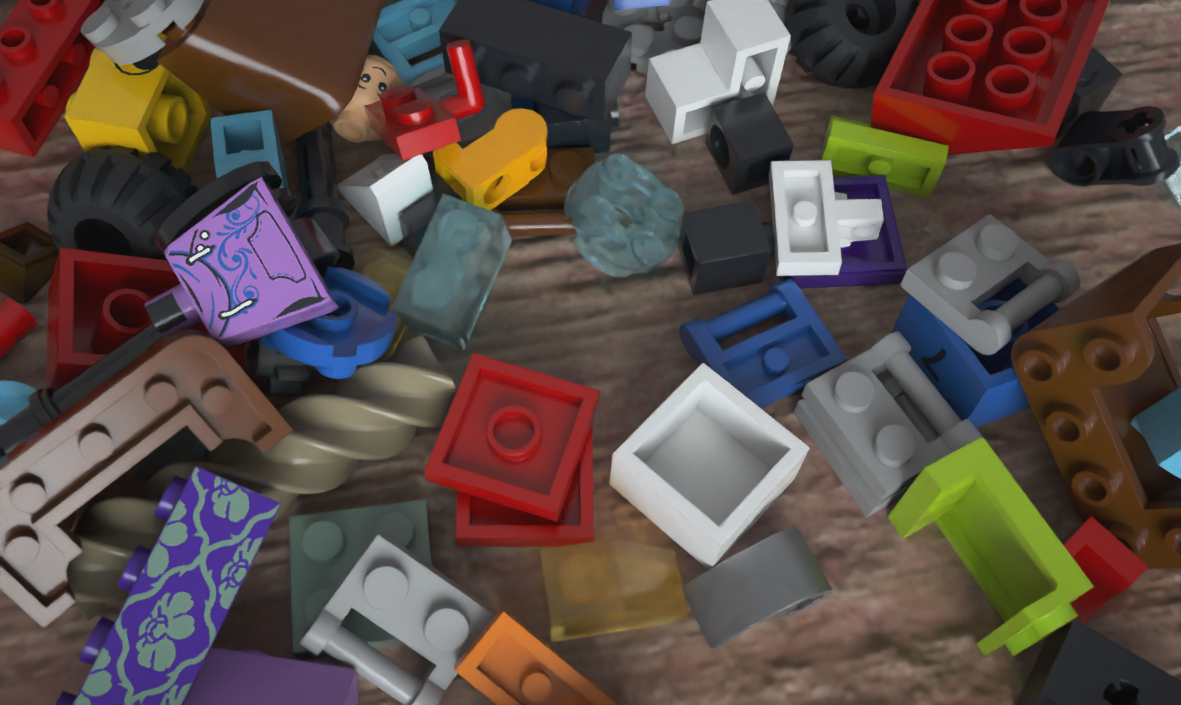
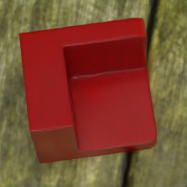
[1058,516,1149,629]

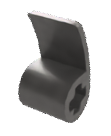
[683,527,833,650]

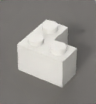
[645,0,791,144]

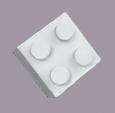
[609,363,810,570]

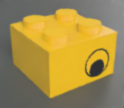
[64,32,213,173]

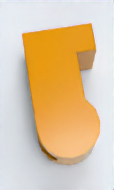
[433,108,548,221]

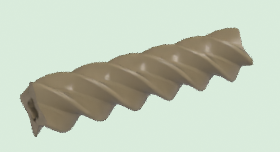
[66,334,456,621]

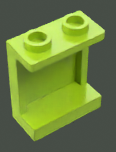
[888,437,1094,656]

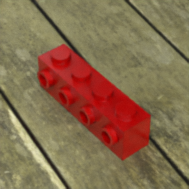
[0,0,105,158]

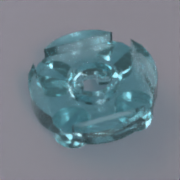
[564,153,684,277]

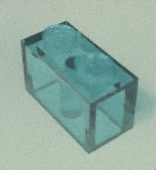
[391,194,512,350]

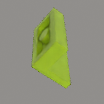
[820,115,949,198]

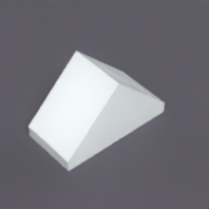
[337,154,434,247]

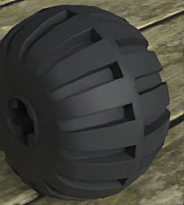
[784,0,919,89]
[47,145,199,261]

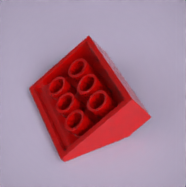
[871,0,1110,155]

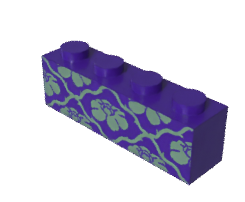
[55,466,281,705]

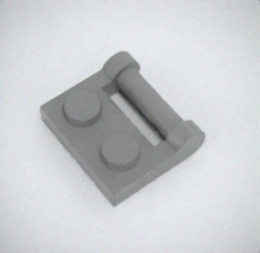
[900,214,1080,355]
[802,331,982,501]
[299,530,496,705]

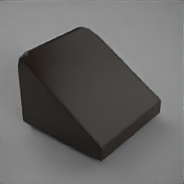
[0,222,59,304]

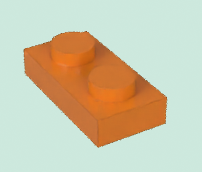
[454,606,617,705]

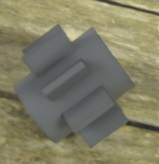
[244,338,320,395]

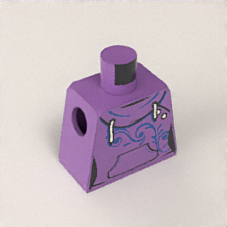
[145,177,339,347]

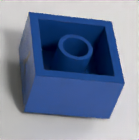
[891,278,1060,427]

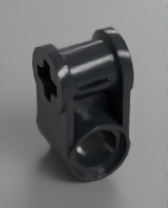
[1050,106,1180,187]

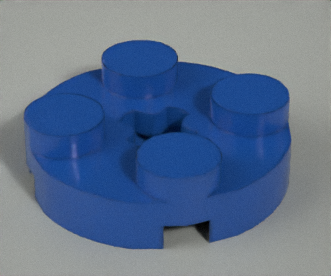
[258,266,397,379]

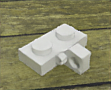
[769,160,884,276]

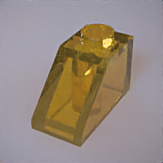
[540,539,689,642]

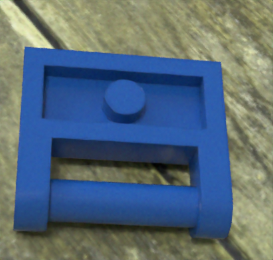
[679,278,848,408]

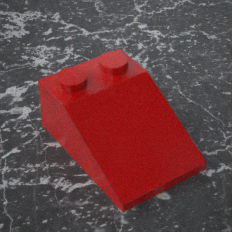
[46,248,260,390]

